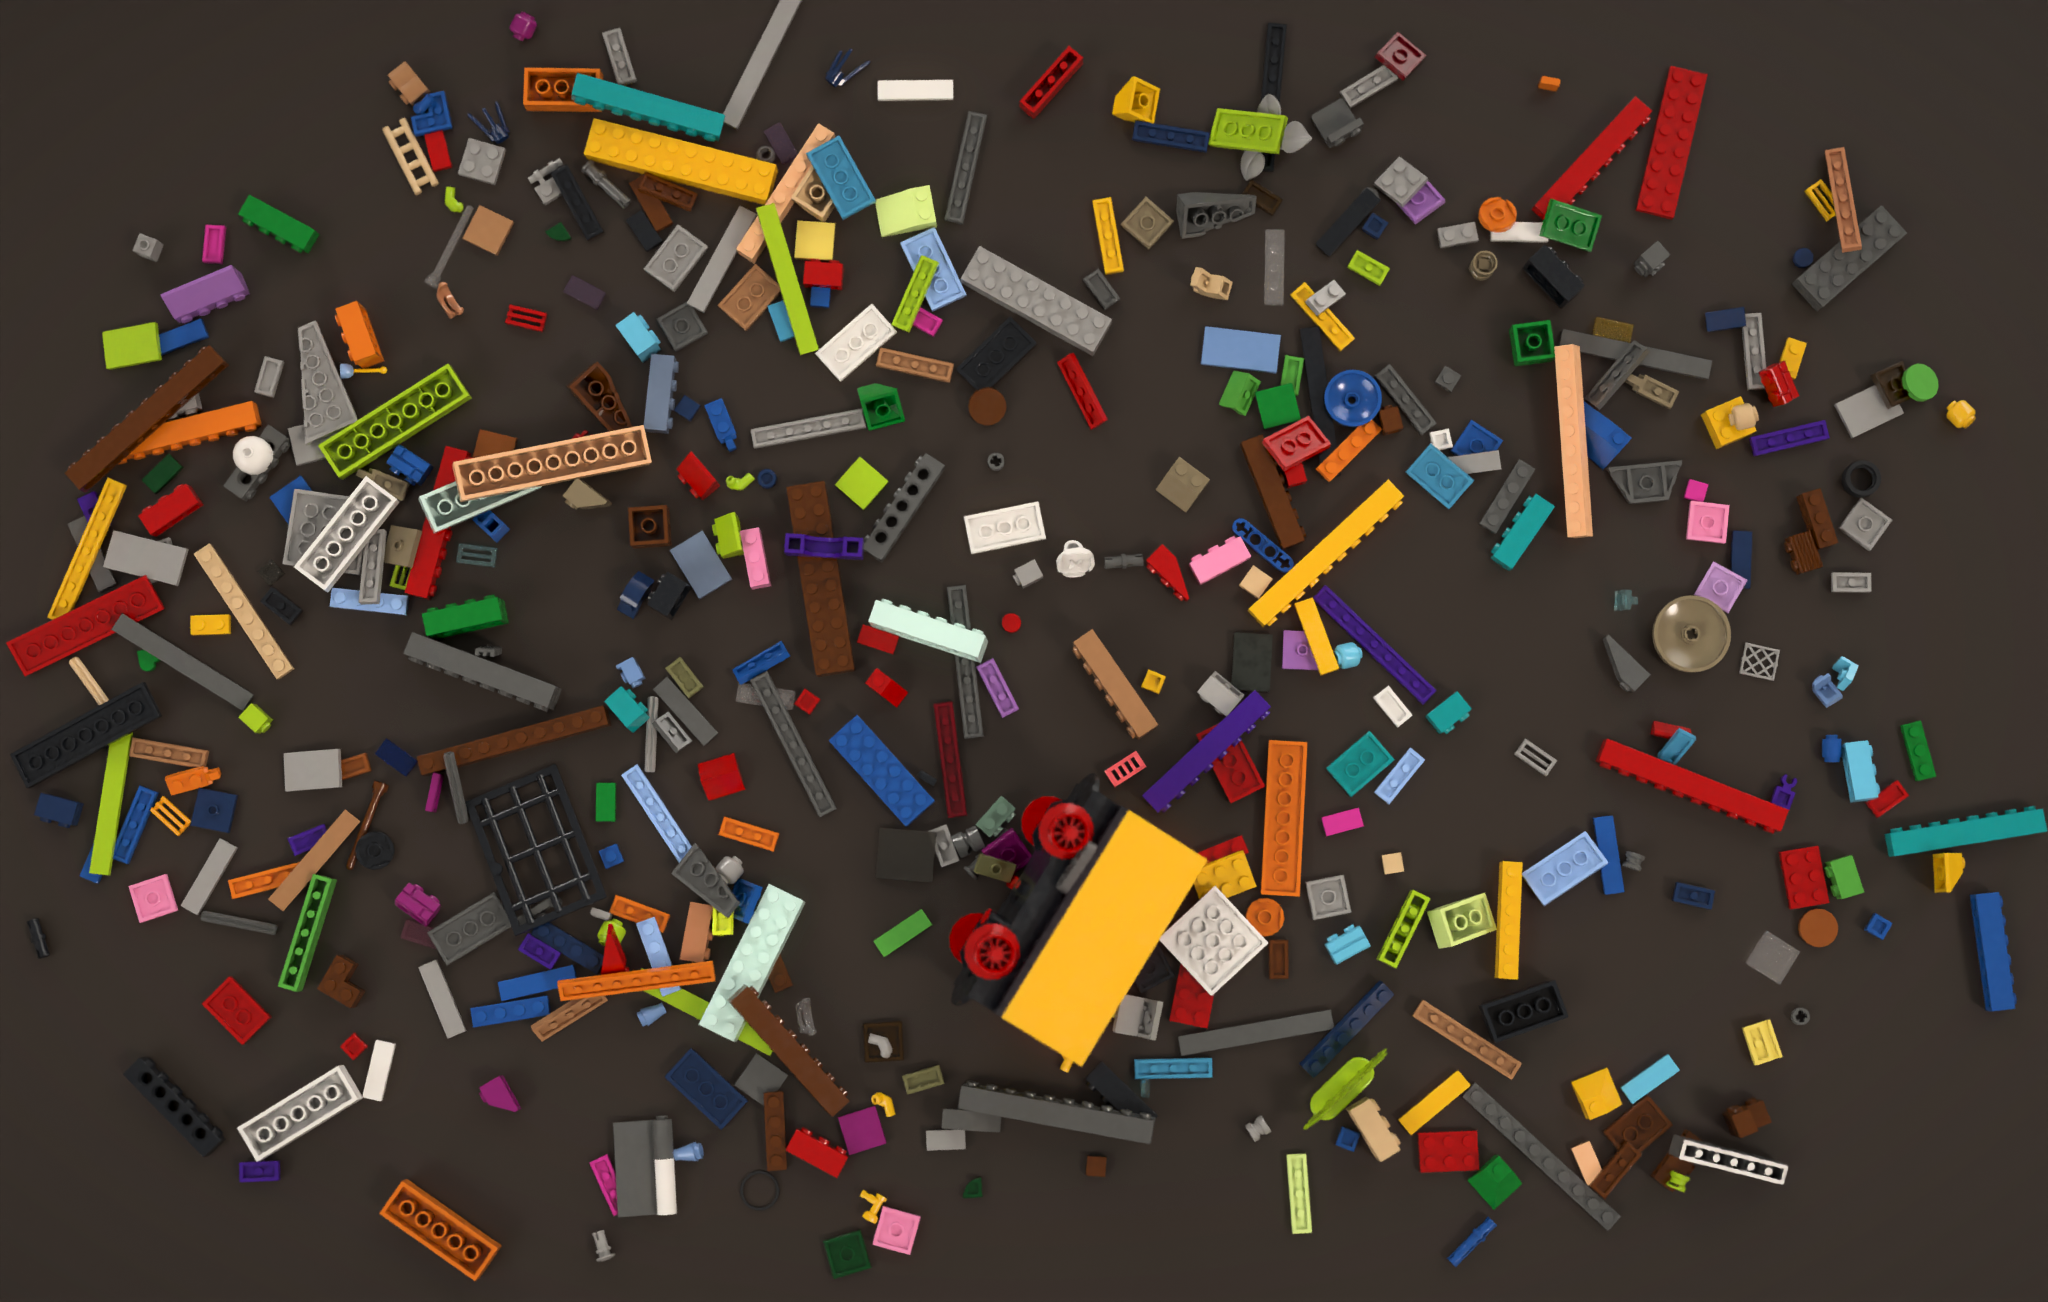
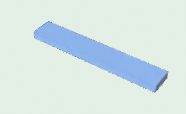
[621,764,692,863]

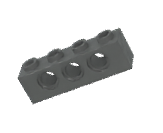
[223,424,291,502]

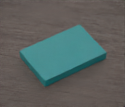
[1326,730,1395,797]

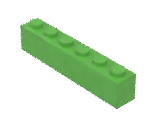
[278,874,337,992]

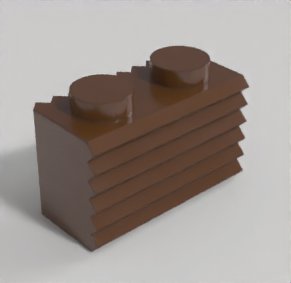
[1784,530,1823,575]

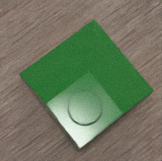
[857,383,905,431]
[1467,1154,1523,1210]

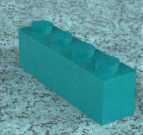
[1490,494,1555,571]

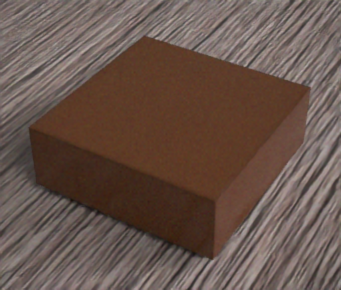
[1086,1155,1107,1177]

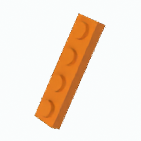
[1316,419,1382,482]
[228,862,300,899]

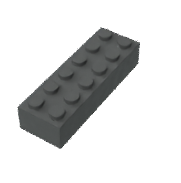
[1792,205,1907,311]

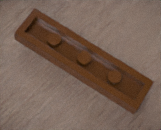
[763,1091,787,1171]

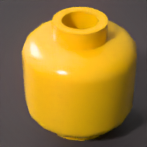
[1946,400,1976,428]

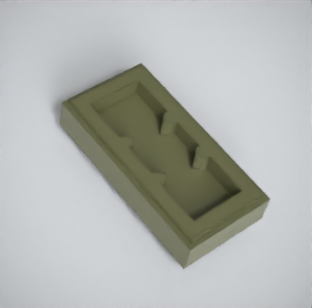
[665,657,704,699]
[973,853,1017,883]
[902,1065,945,1095]

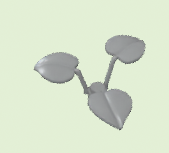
[1241,94,1312,181]

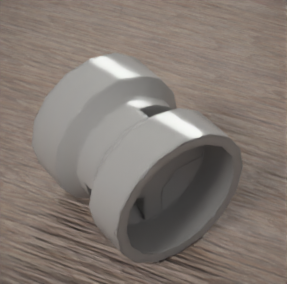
[1245,1115,1271,1142]

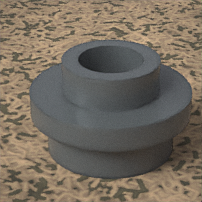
[756,146,775,163]

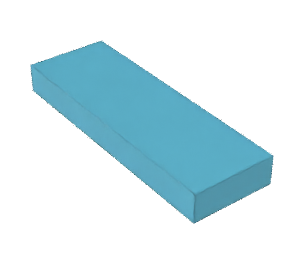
[1620,1054,1680,1104]

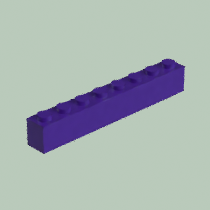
[1142,690,1271,813]

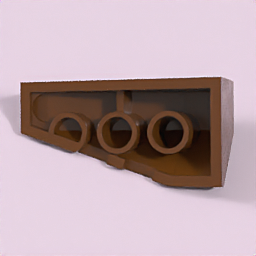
[566,361,632,432]

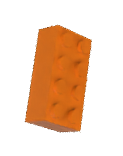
[523,68,603,112]

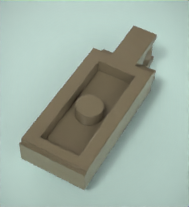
[1625,374,1679,410]
[356,468,410,501]

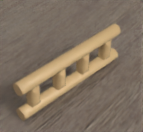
[382,118,439,195]

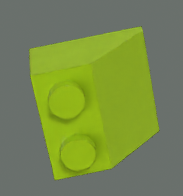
[712,512,744,559]

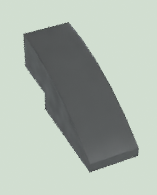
[941,1108,1001,1132]

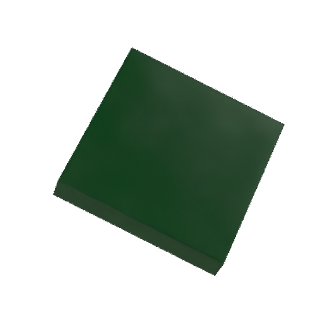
[823,1229,871,1279]

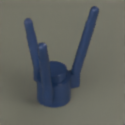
[825,48,870,87]
[468,102,510,144]

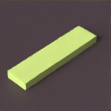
[1286,1153,1312,1234]

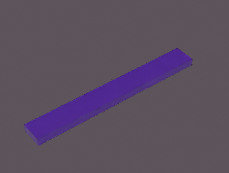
[1313,585,1437,705]

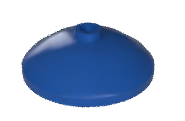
[1324,370,1382,427]

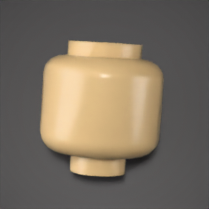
[1728,403,1759,430]

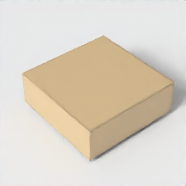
[1381,852,1404,874]

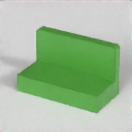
[1219,371,1261,416]

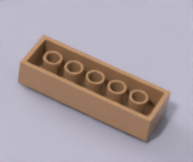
[1072,629,1158,740]

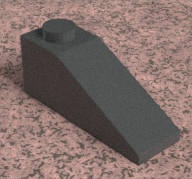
[1602,635,1650,693]

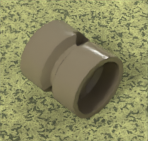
[1469,251,1498,281]

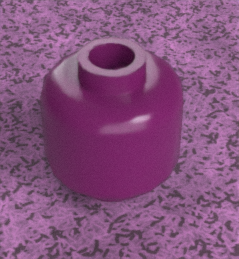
[509,11,537,41]

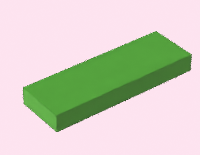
[873,909,932,957]

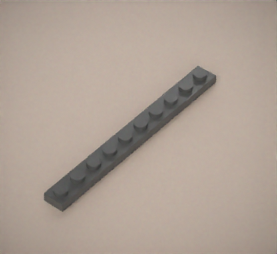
[1461,1082,1621,1231]

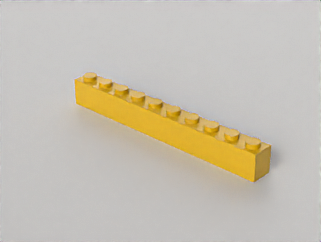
[1248,479,1404,627]

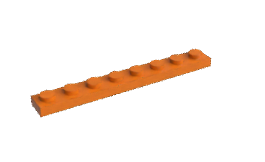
[557,961,716,1001]

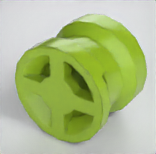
[1666,1170,1690,1193]

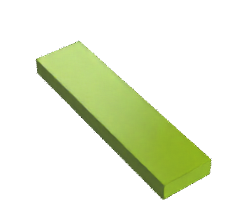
[891,255,939,333]

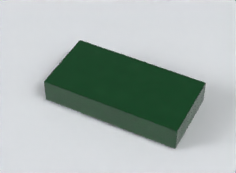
[142,454,184,494]

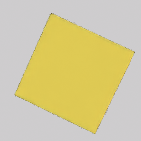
[794,221,835,261]

